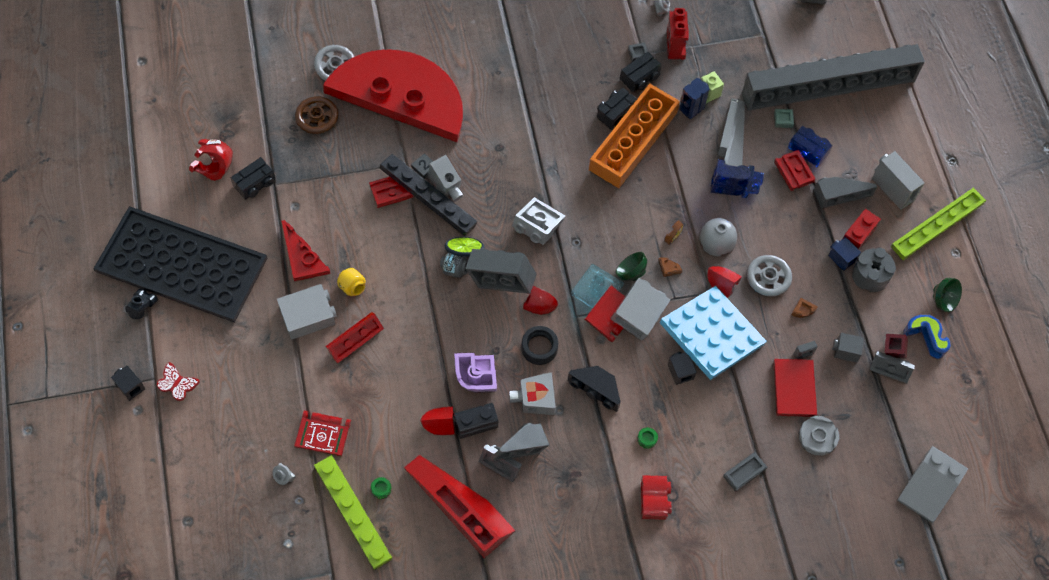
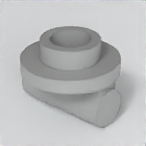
[654,0,670,16]
[272,463,296,485]

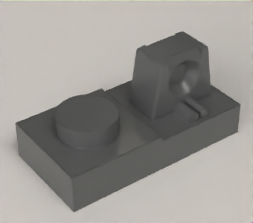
[869,351,915,384]
[478,444,522,482]

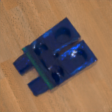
[710,159,764,198]

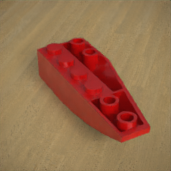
[404,455,515,558]

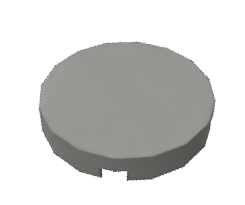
[799,416,839,456]

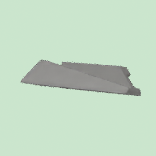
[717,98,745,176]

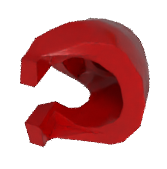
[189,139,233,181]

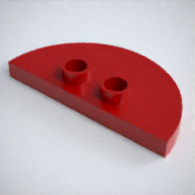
[323,49,463,142]

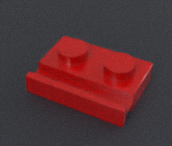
[774,150,816,191]
[369,176,413,208]

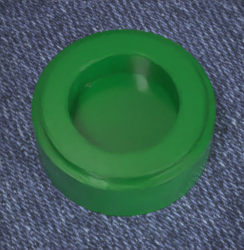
[637,427,658,449]
[371,477,392,499]

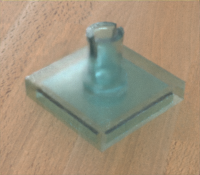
[571,264,624,308]

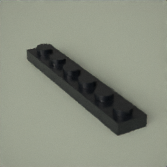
[379,154,477,236]

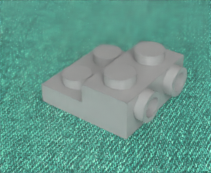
[512,197,565,245]

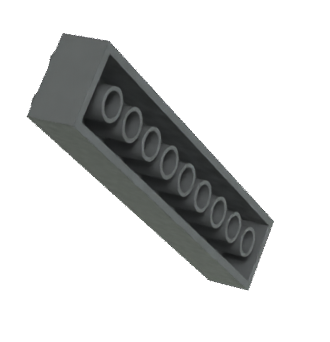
[742,44,925,111]

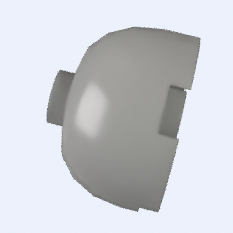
[699,218,737,257]

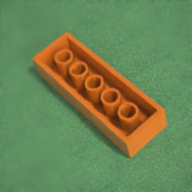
[589,84,680,188]

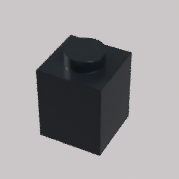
[668,352,697,385]
[111,365,145,401]

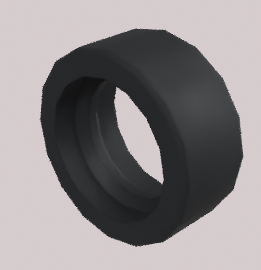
[521,326,559,365]

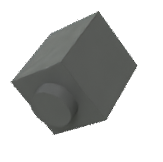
[832,333,864,362]

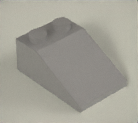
[897,446,968,523]

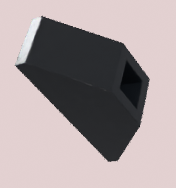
[567,366,621,412]

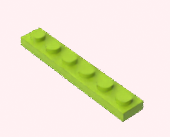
[891,187,986,260]
[314,455,392,570]

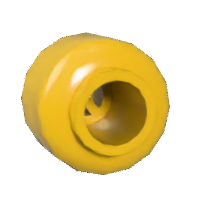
[337,268,366,296]

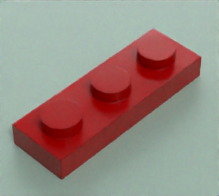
[325,312,384,363]

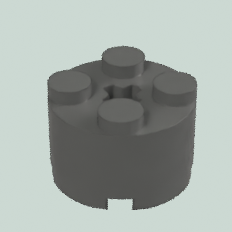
[852,247,896,292]

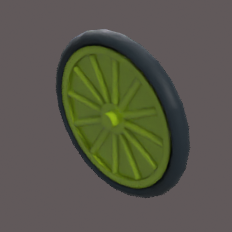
[444,237,485,257]

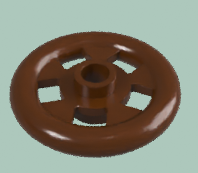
[295,96,339,134]

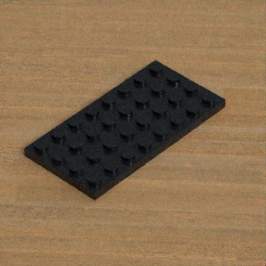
[93,206,268,323]

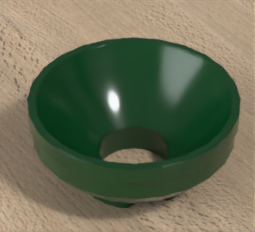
[616,252,648,281]
[933,277,962,312]

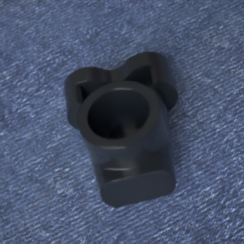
[125,288,158,319]

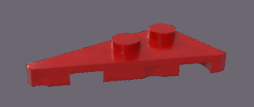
[282,220,330,282]

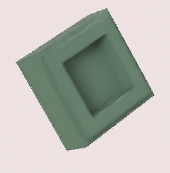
[774,109,794,128]

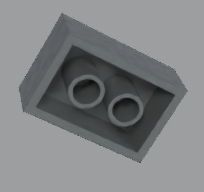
[465,248,537,294]

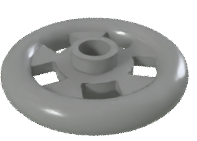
[314,45,355,81]
[747,255,792,296]

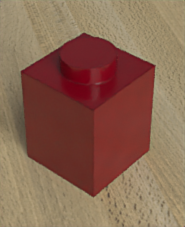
[884,334,908,359]

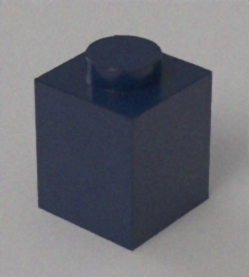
[828,237,861,271]

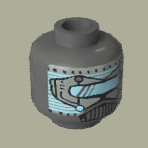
[440,252,468,278]

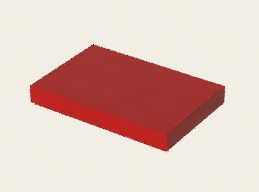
[773,359,817,417]

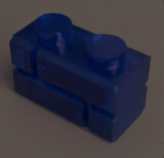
[788,126,833,167]

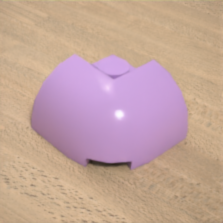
[454,353,497,393]

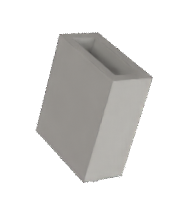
[872,151,925,210]
[610,278,670,341]
[277,284,337,340]

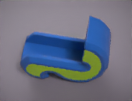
[903,315,950,359]

